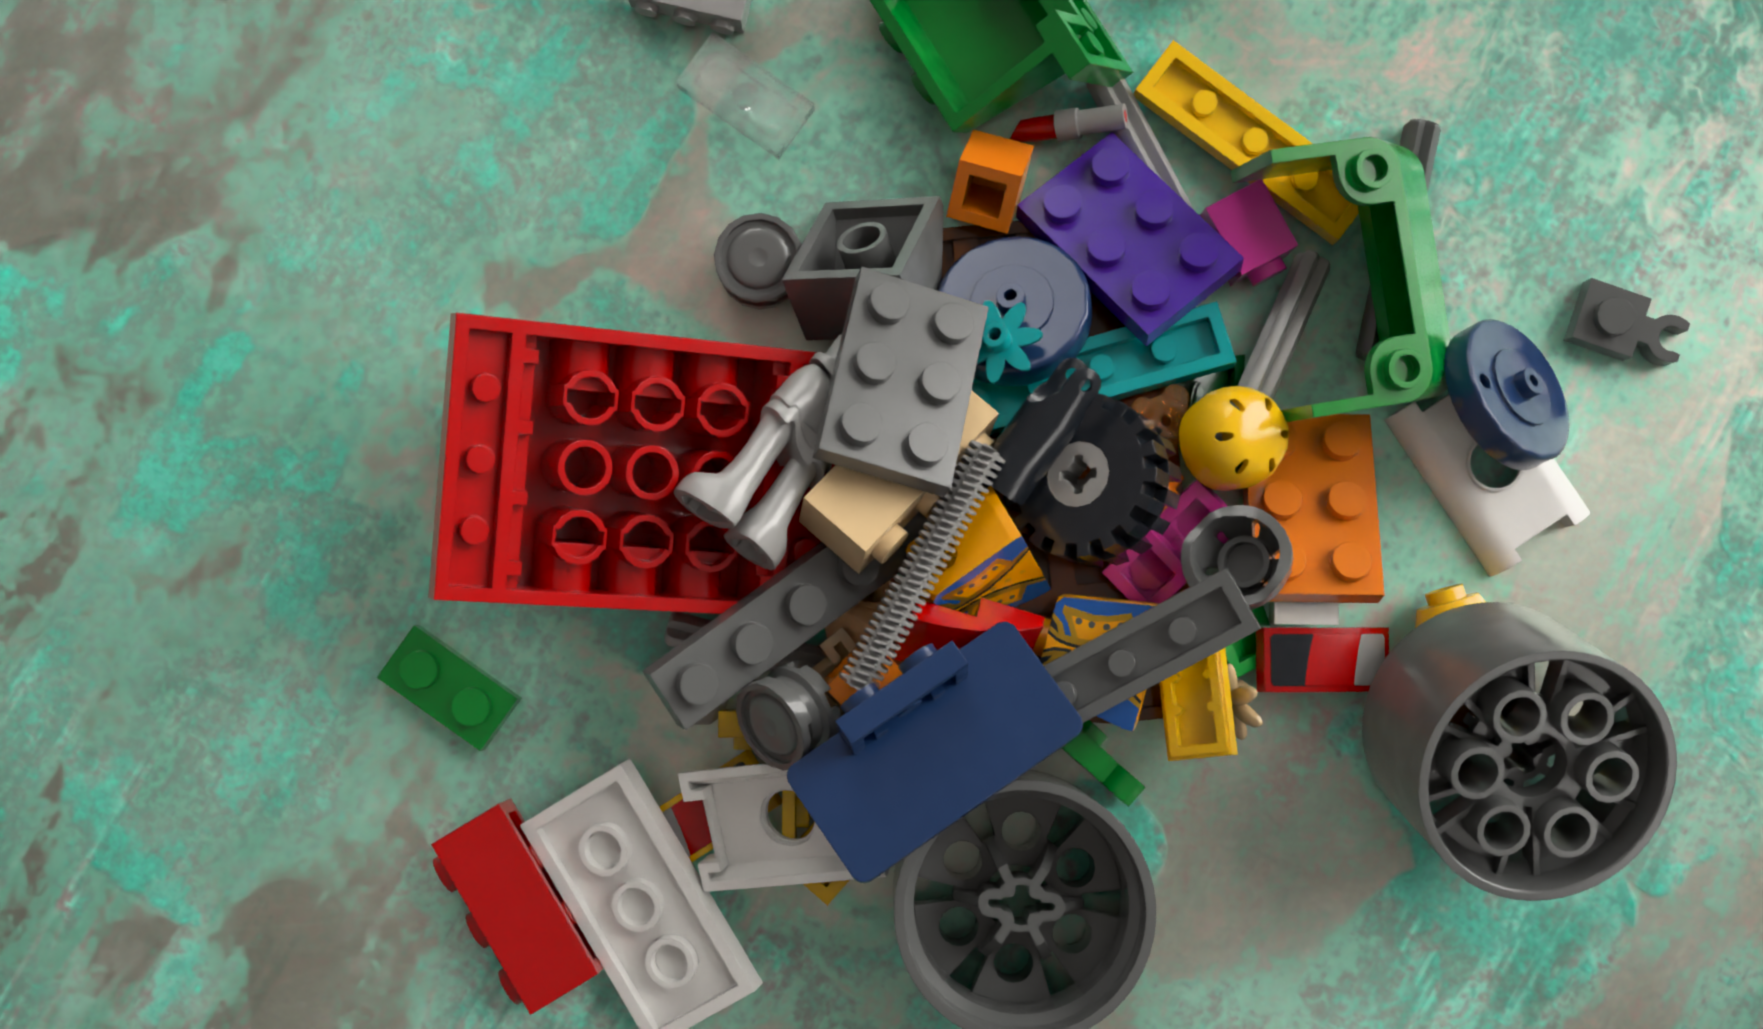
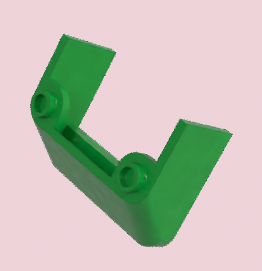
[1231,137,1451,422]

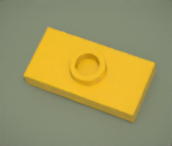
[1159,648,1238,761]

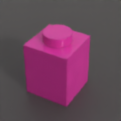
[1200,179,1298,287]

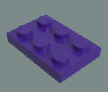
[1016,132,1244,346]

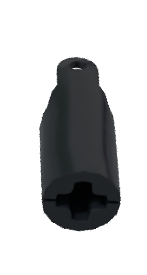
[987,358,1101,506]

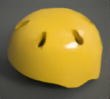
[1179,386,1289,491]

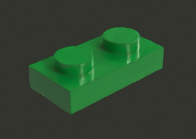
[376,625,522,751]

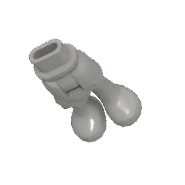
[674,335,841,570]

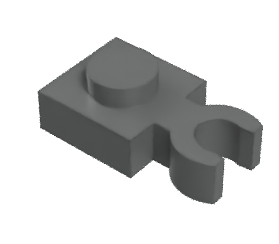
[1563,278,1690,366]

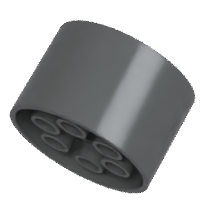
[1362,602,1677,901]
[893,770,1156,1029]

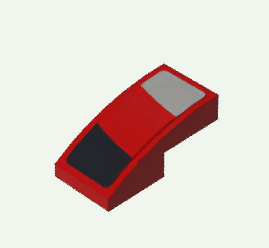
[1256,627,1389,692]

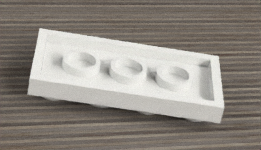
[520,758,763,1029]

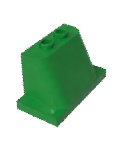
[870,0,1134,133]

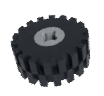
[1003,394,1181,568]

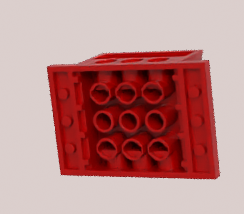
[428,312,835,614]

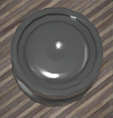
[714,213,801,310]
[736,661,841,771]

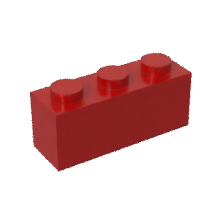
[431,798,603,1015]

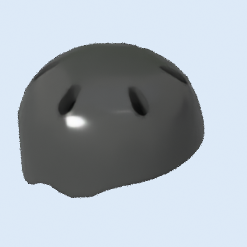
[1181,505,1294,610]

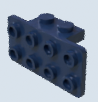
[787,622,1083,884]

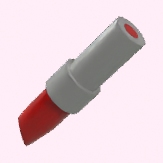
[1010,103,1128,142]

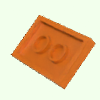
[1243,414,1385,603]

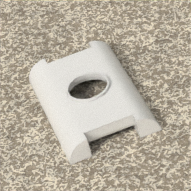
[1384,394,1590,577]
[678,763,889,892]

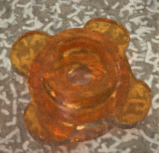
[1130,384,1189,447]

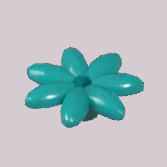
[977,300,1043,384]

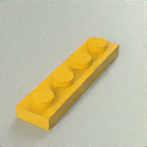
[1133,40,1359,245]

